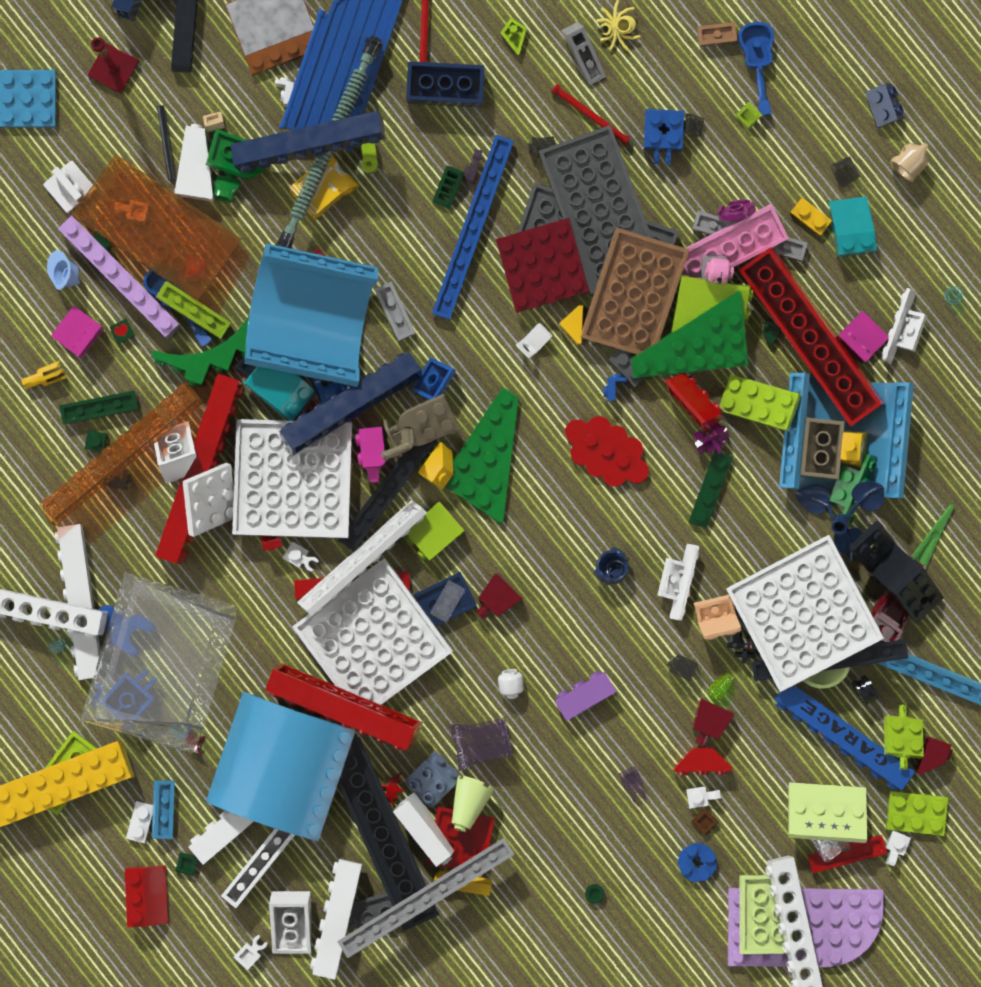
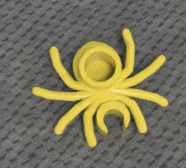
[596,0,641,51]

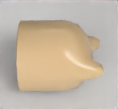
[890,143,928,182]

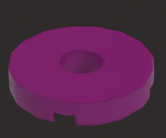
[717,199,756,222]

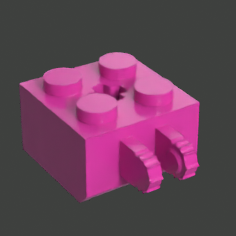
[356,427,387,483]

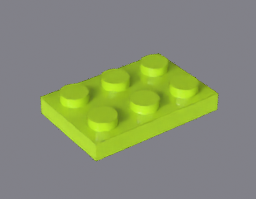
[886,791,948,836]

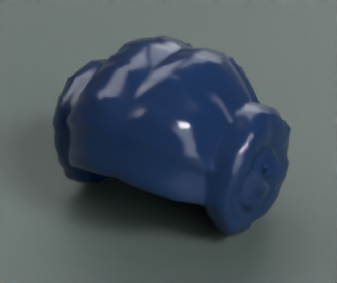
[593,547,630,585]

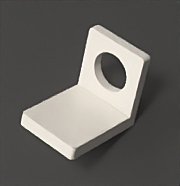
[516,323,552,358]

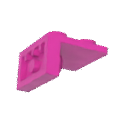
[51,306,105,359]
[837,311,888,365]

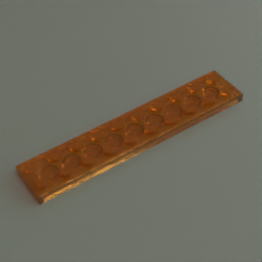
[40,381,203,526]

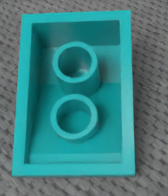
[829,196,877,258]
[244,366,315,421]

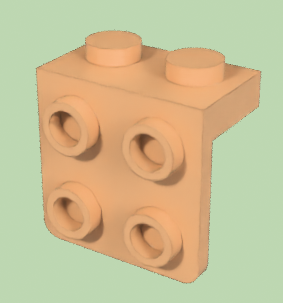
[694,595,741,640]

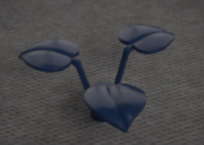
[795,481,884,561]

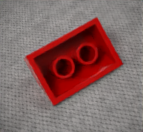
[665,373,723,433]
[124,865,168,927]

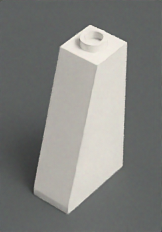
[175,124,215,202]
[393,792,454,867]

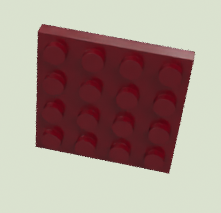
[496,218,590,313]

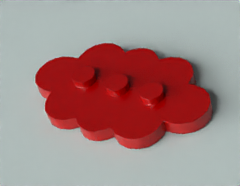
[565,416,649,487]

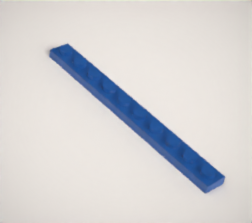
[432,135,514,320]

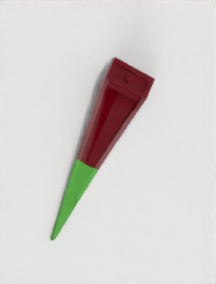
[871,504,954,642]

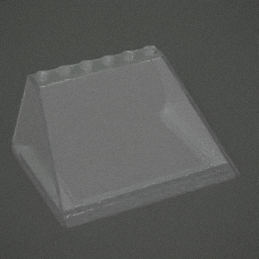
[80,572,236,753]

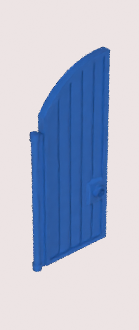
[279,0,402,152]

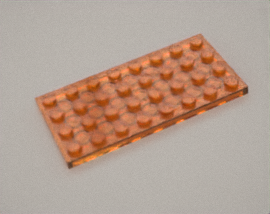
[71,154,242,301]

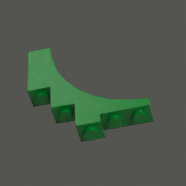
[151,316,249,388]

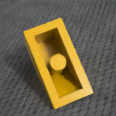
[418,442,453,490]

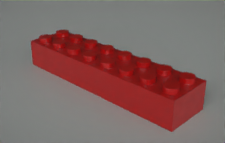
[265,663,423,751]

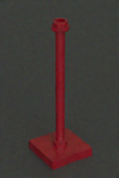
[87,37,139,94]

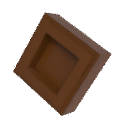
[691,808,718,835]

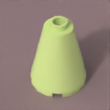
[452,776,494,832]

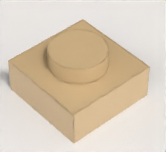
[203,112,225,133]

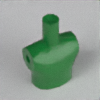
[213,173,240,203]

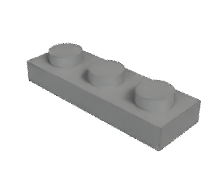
[374,281,416,342]

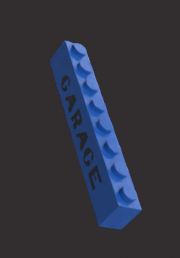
[774,685,915,791]

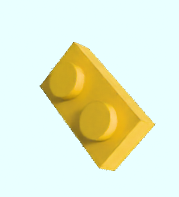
[790,198,832,236]

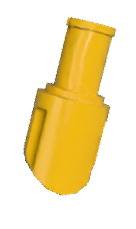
[22,361,67,390]

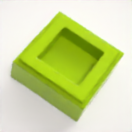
[736,102,763,129]

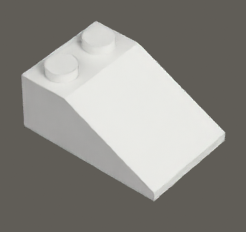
[269,891,311,954]

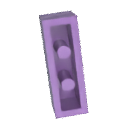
[555,671,616,721]

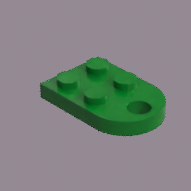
[205,129,264,179]

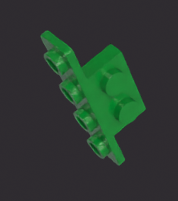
[829,454,877,527]

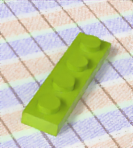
[155,281,231,339]

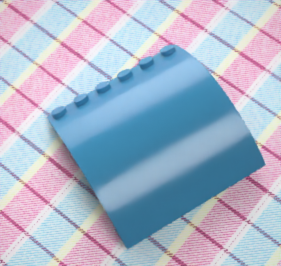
[244,243,378,387]
[779,373,914,499]
[206,691,356,841]

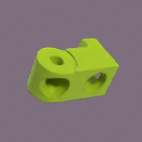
[357,143,378,175]

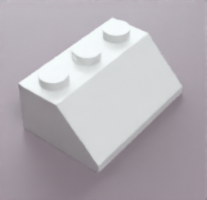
[152,421,196,483]

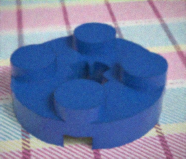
[678,843,717,882]

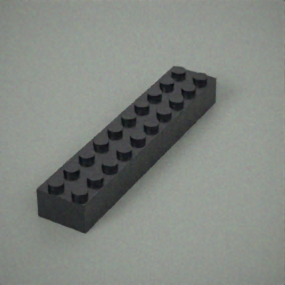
[338,737,440,931]

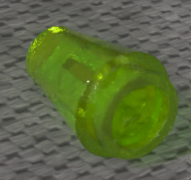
[706,672,734,701]

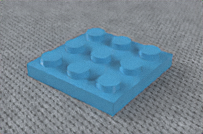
[0,70,56,128]

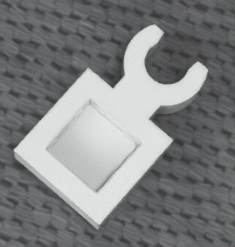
[283,542,319,572]
[234,935,268,970]

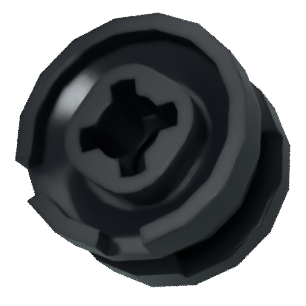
[851,675,879,706]

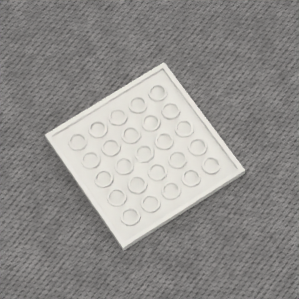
[232,419,352,538]
[726,535,884,692]
[292,558,453,704]

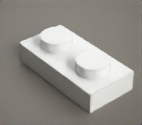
[126,801,153,843]

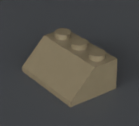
[800,417,845,480]

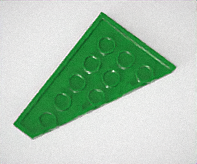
[631,290,748,378]
[445,387,519,523]

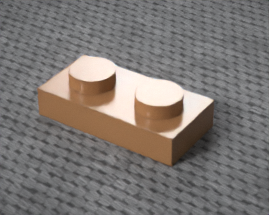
[697,22,738,47]

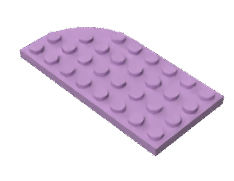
[728,888,883,967]

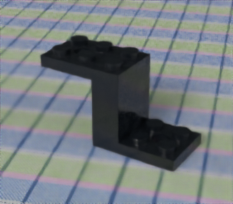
[849,521,944,624]

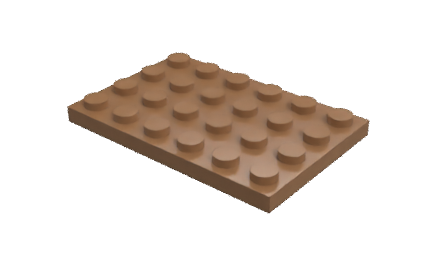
[581,227,689,354]

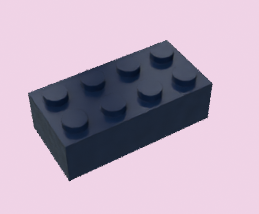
[406,62,485,108]

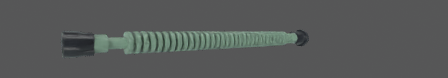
[276,36,383,248]

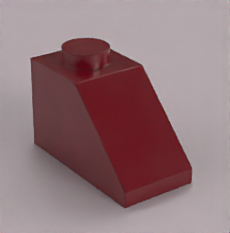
[915,736,953,775]

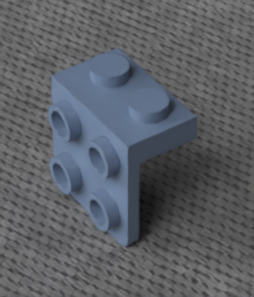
[405,750,462,808]

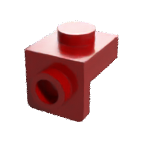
[261,536,282,551]

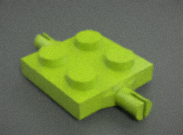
[884,705,924,770]

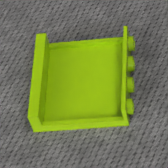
[671,274,753,335]

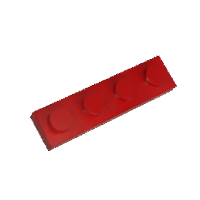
[807,834,887,873]

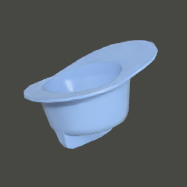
[47,250,80,290]

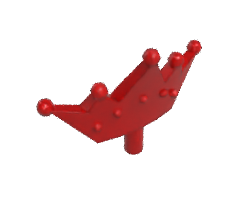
[382,772,404,806]

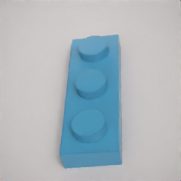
[152,780,175,839]

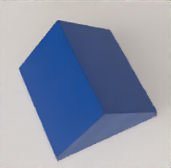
[411,357,456,400]

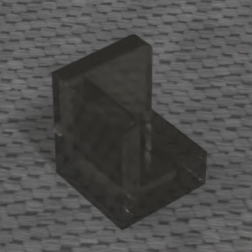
[831,156,859,187]

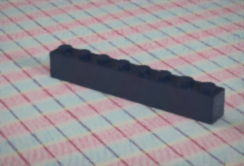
[231,111,386,172]
[279,352,422,456]

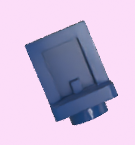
[603,374,627,402]

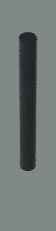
[157,105,176,181]

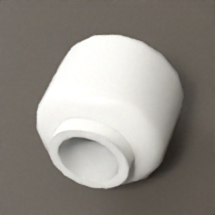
[498,669,524,699]

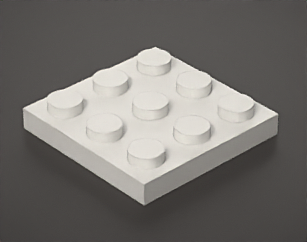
[183,463,234,537]

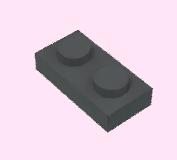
[609,349,646,388]

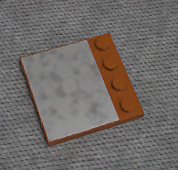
[225,0,314,76]

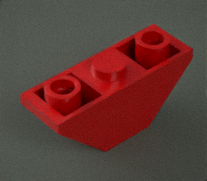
[673,747,732,776]

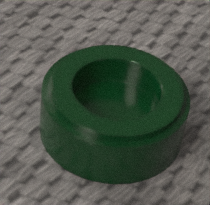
[585,884,604,904]

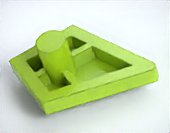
[500,18,527,56]

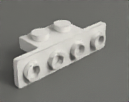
[882,288,927,365]
[657,544,699,621]

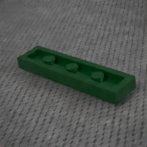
[59,391,139,425]
[688,451,733,529]

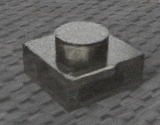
[683,114,705,137]

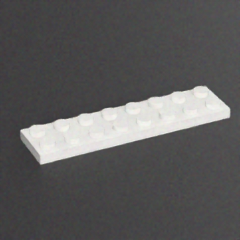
[297,501,427,617]

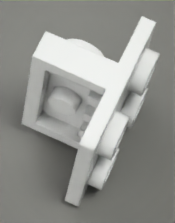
[43,161,96,213]

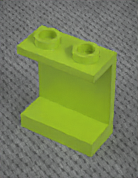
[404,502,465,561]

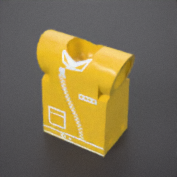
[289,155,359,220]

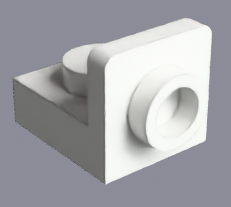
[275,77,294,107]

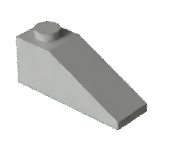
[561,22,606,85]

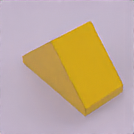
[559,305,583,346]

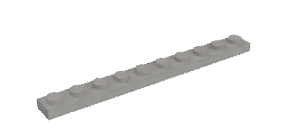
[337,838,514,958]

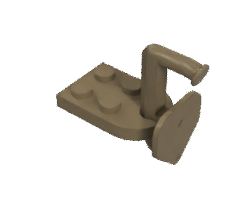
[381,394,460,461]

